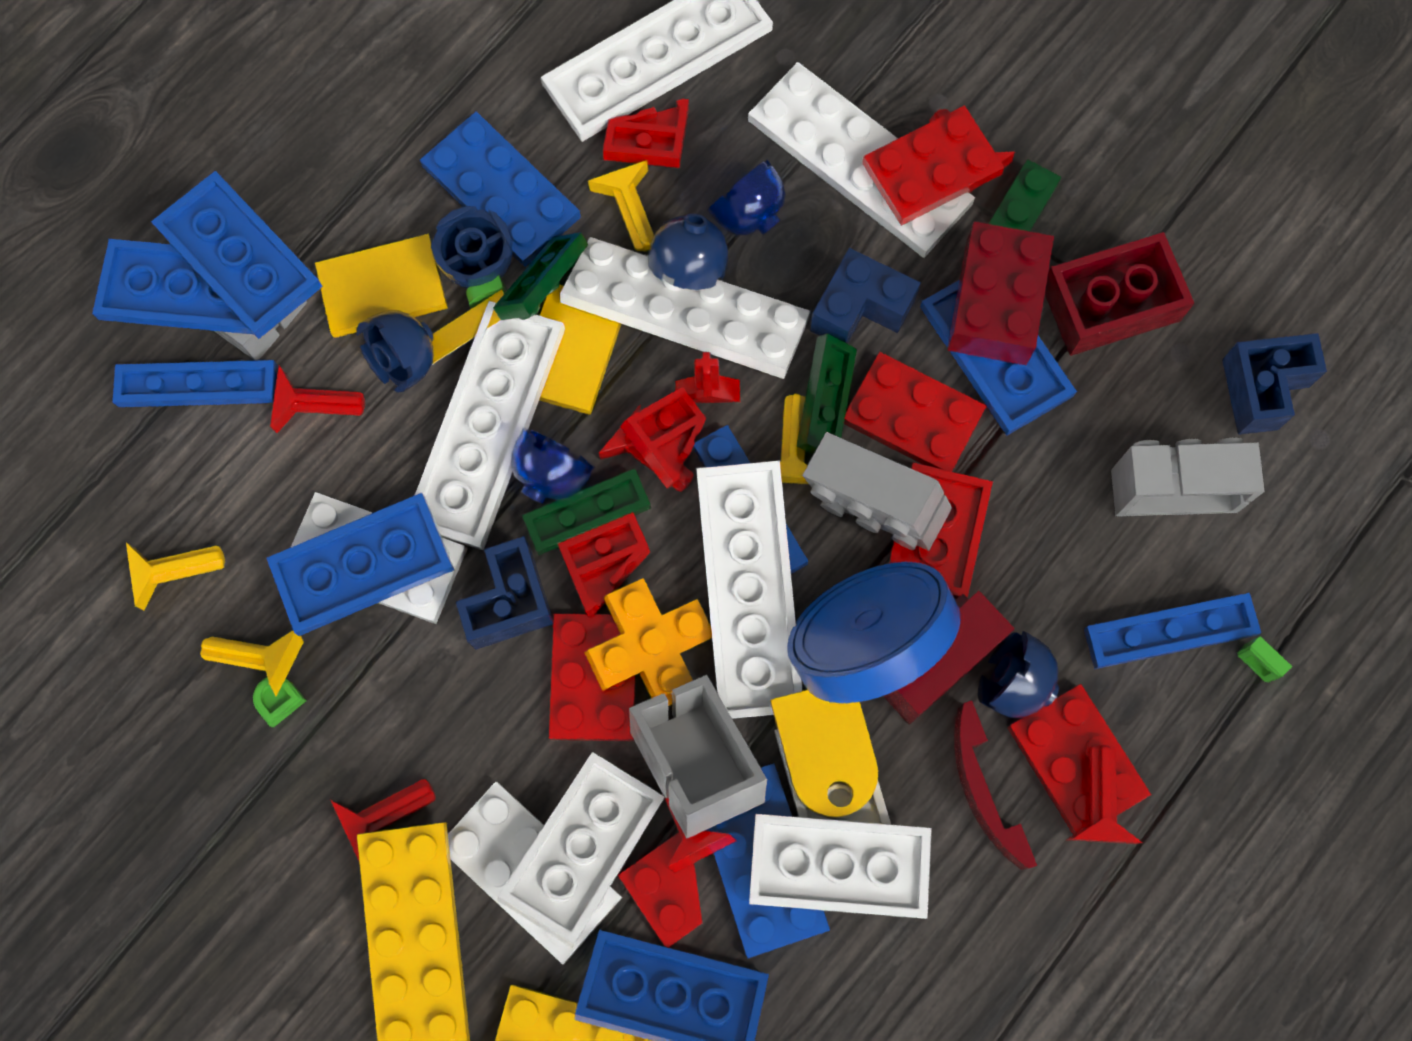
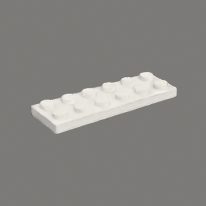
[541,0,773,142]
[748,62,975,258]
[560,237,810,379]
[415,301,566,550]
[697,461,802,719]

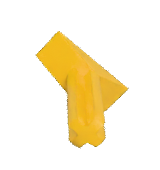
[588,160,654,252]
[780,394,808,484]
[126,542,225,611]
[200,631,304,697]

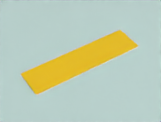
[432,290,504,364]

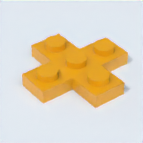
[585,578,712,706]

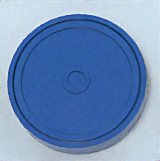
[787,562,961,703]

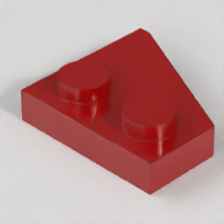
[603,99,689,168]
[620,387,706,489]
[558,512,650,617]
[618,832,703,948]

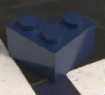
[810,248,921,344]
[1222,333,1327,435]
[456,536,554,650]

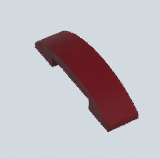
[954,700,1037,870]

